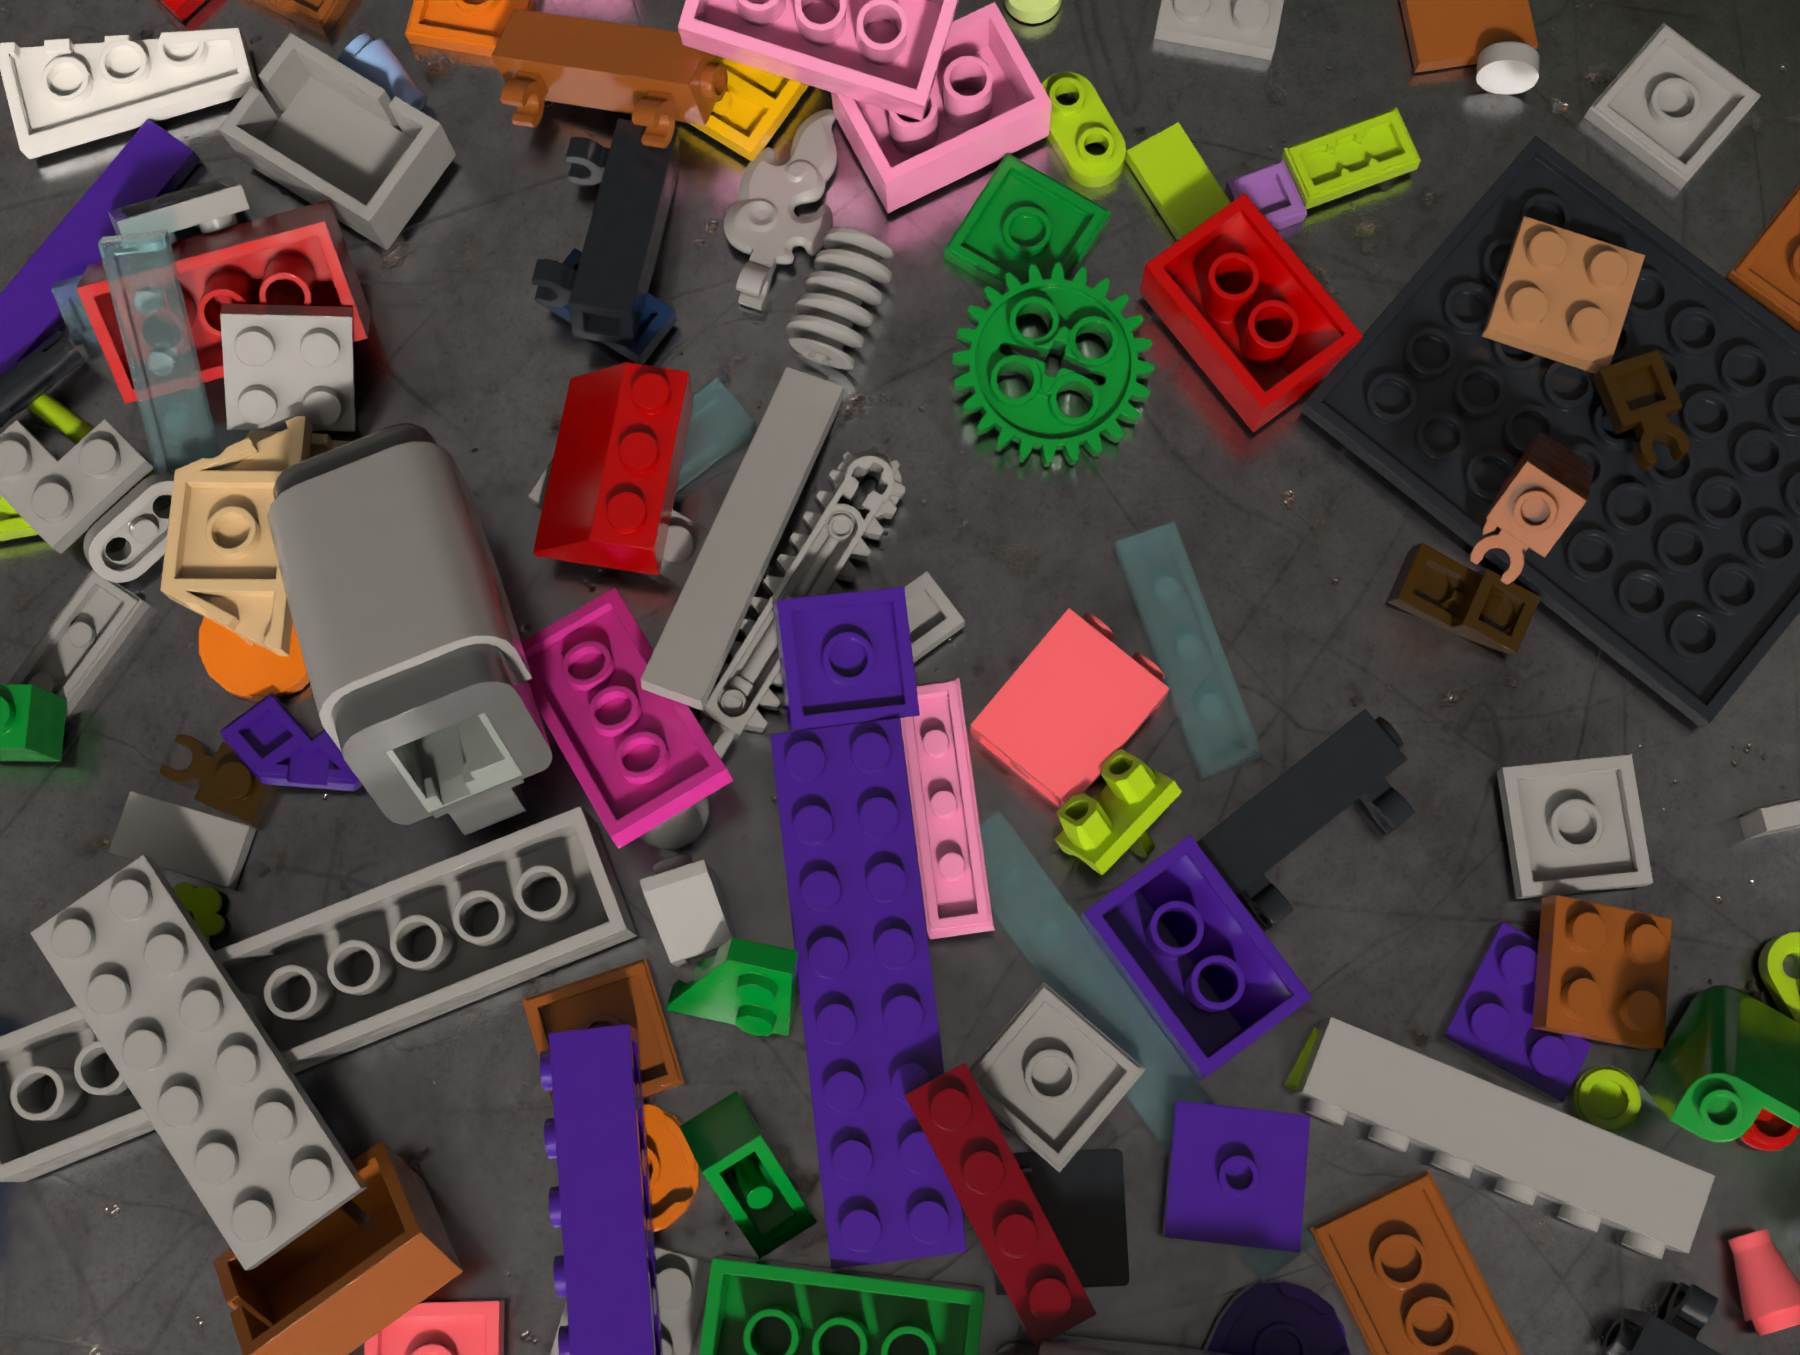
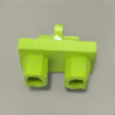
[1055,749,1182,876]

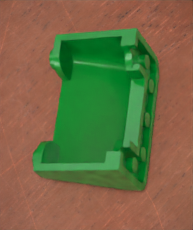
[1642,985,1800,1143]

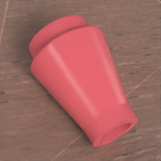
[1728,1229,1800,1336]

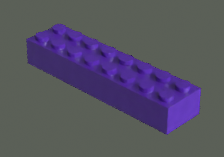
[770,718,967,1269]

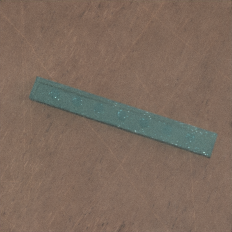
[980,811,1316,1282]

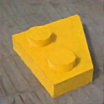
[689,56,809,161]

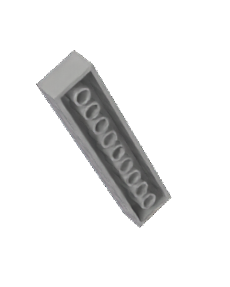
[0,806,637,1182]

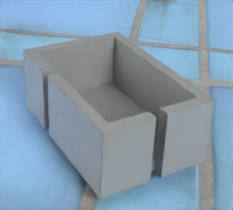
[219,32,456,250]

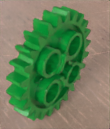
[951,262,1155,467]

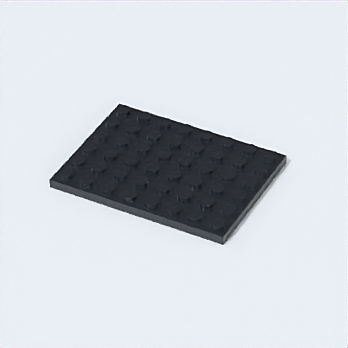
[1300,136,1800,728]

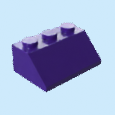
[1079,835,1313,1080]

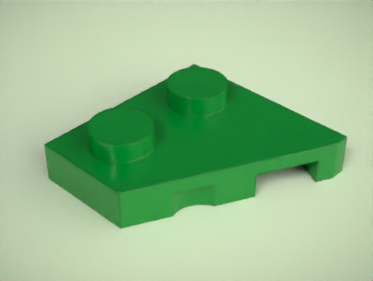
[667,937,798,1037]

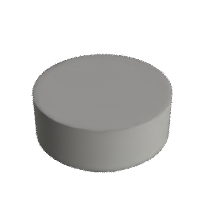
[1476,41,1540,95]

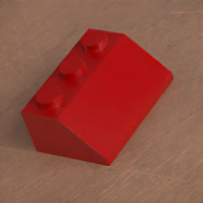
[1139,193,1363,433]
[533,362,694,576]

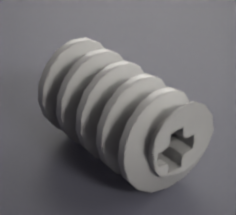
[786,227,894,370]

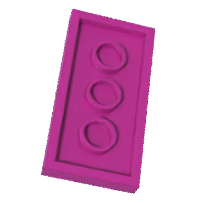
[521,588,733,849]

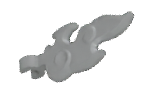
[724,109,837,310]

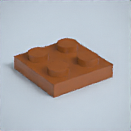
[1532,895,1672,1050]

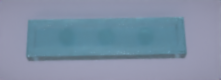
[98,230,221,474]
[1114,522,1263,780]

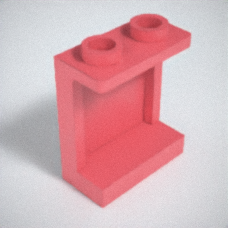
[970,608,1170,809]

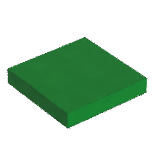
[943,153,1111,293]

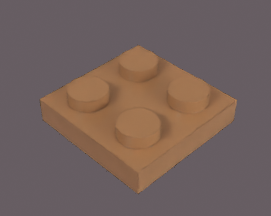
[1482,216,1645,374]

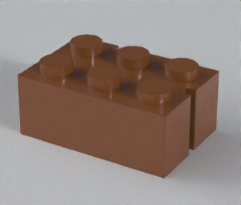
[213,1140,463,1355]

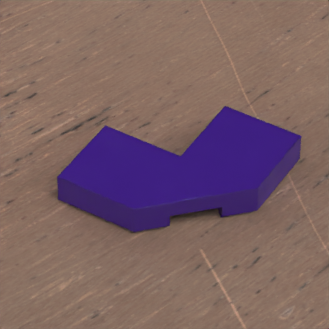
[220,693,362,791]

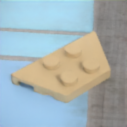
[160,416,313,656]

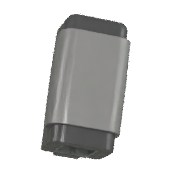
[267,423,553,835]

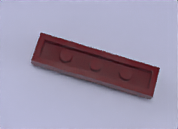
[905,1063,1097,1348]

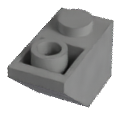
[639,854,737,968]

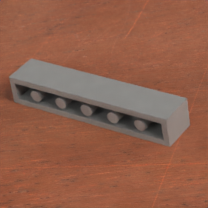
[1293,1017,1715,1259]

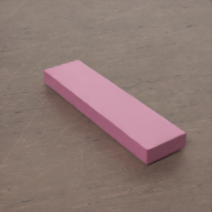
[900,678,995,939]

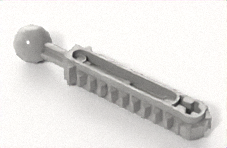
[640,447,906,849]

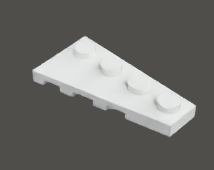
[0,28,260,159]

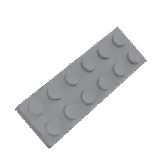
[30,854,367,1271]

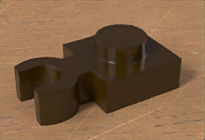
[1592,349,1690,471]
[160,734,279,828]

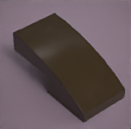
[1387,543,1541,655]

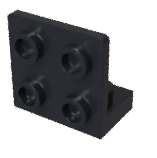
[994,1149,1129,1295]

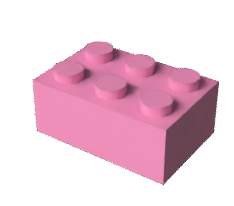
[831,2,1052,213]

